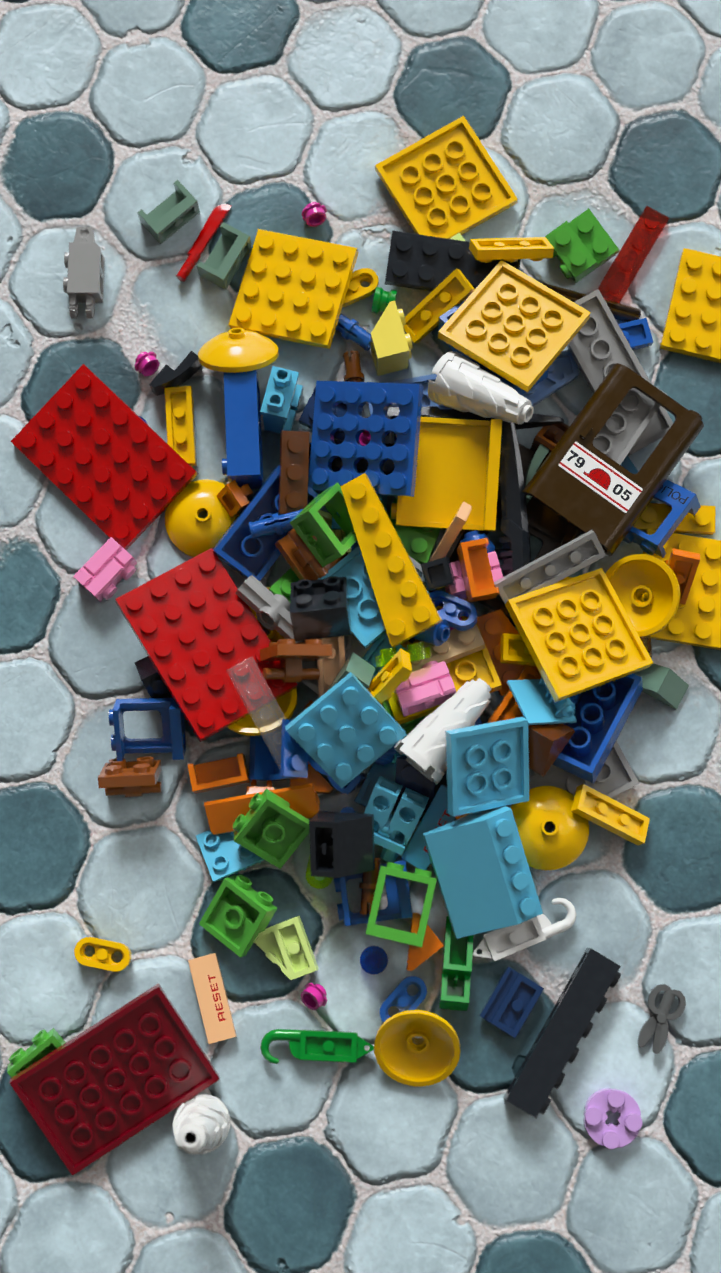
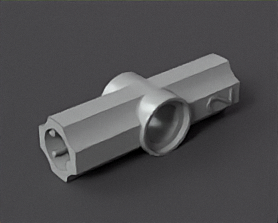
[235,575,305,644]

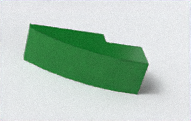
[439,916,474,1011]

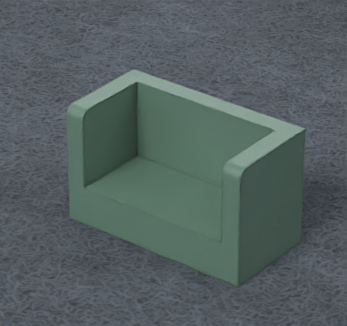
[137,180,200,244]
[197,222,252,290]

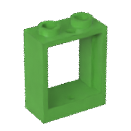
[289,482,357,567]
[366,862,437,947]

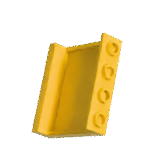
[391,417,502,532]

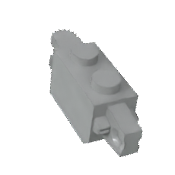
[63,227,105,318]

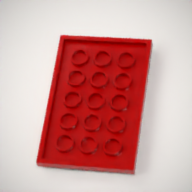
[10,364,199,550]
[115,548,297,742]

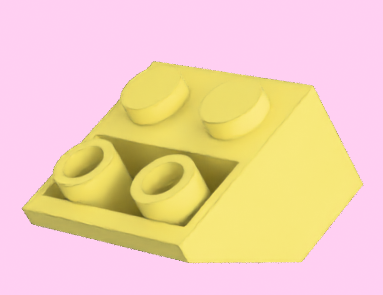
[371,301,413,376]

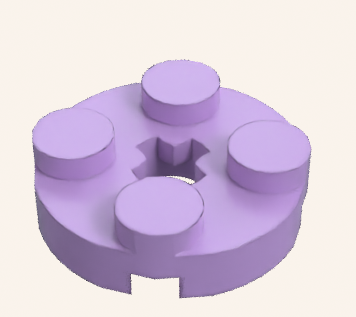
[583,1088,642,1149]

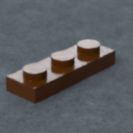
[278,430,310,514]

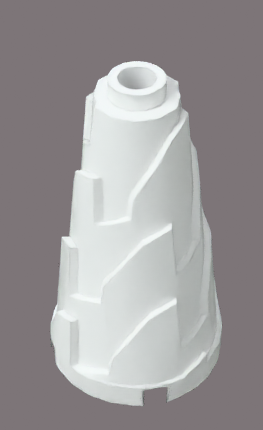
[428,351,534,424]
[394,678,492,784]
[172,1093,231,1154]

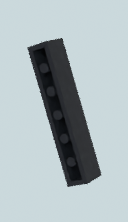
[504,947,621,1118]

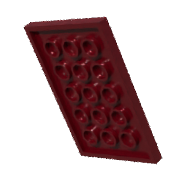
[9,983,220,1176]

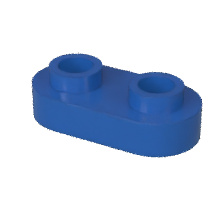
[429,591,477,631]
[380,976,427,1022]

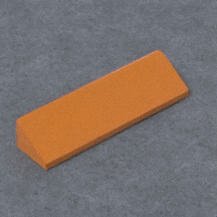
[204,783,320,835]

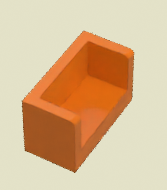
[457,538,499,603]
[187,753,250,794]

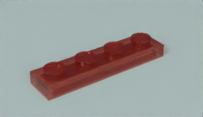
[598,206,669,303]

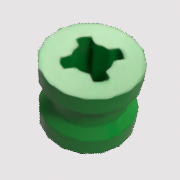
[372,287,397,314]

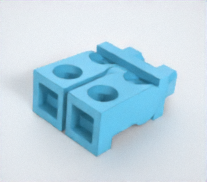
[260,366,303,434]
[364,776,429,863]

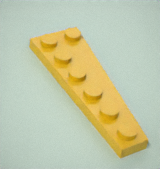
[340,473,442,647]

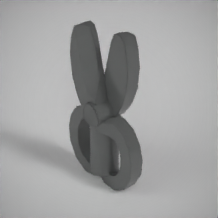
[638,984,686,1054]

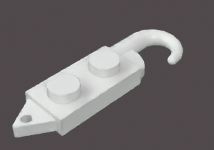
[473,898,576,961]

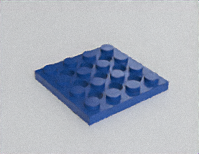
[308,381,423,497]

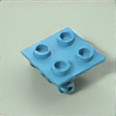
[507,678,577,725]
[196,830,264,882]

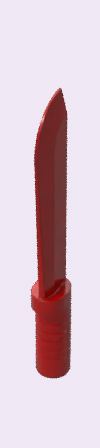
[176,204,232,282]

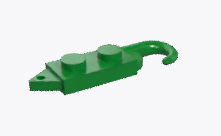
[260,1029,374,1064]

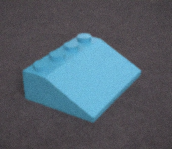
[423,806,543,939]

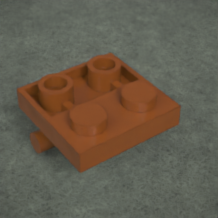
[275,514,348,580]
[260,639,332,682]
[98,756,162,797]

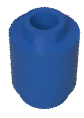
[413,618,450,646]

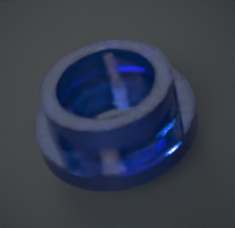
[360,946,388,975]

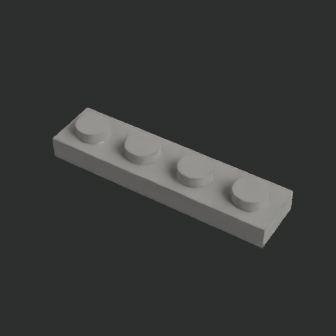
[494,530,606,604]

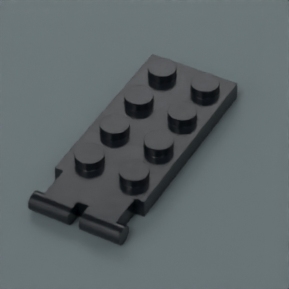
[385,230,521,292]

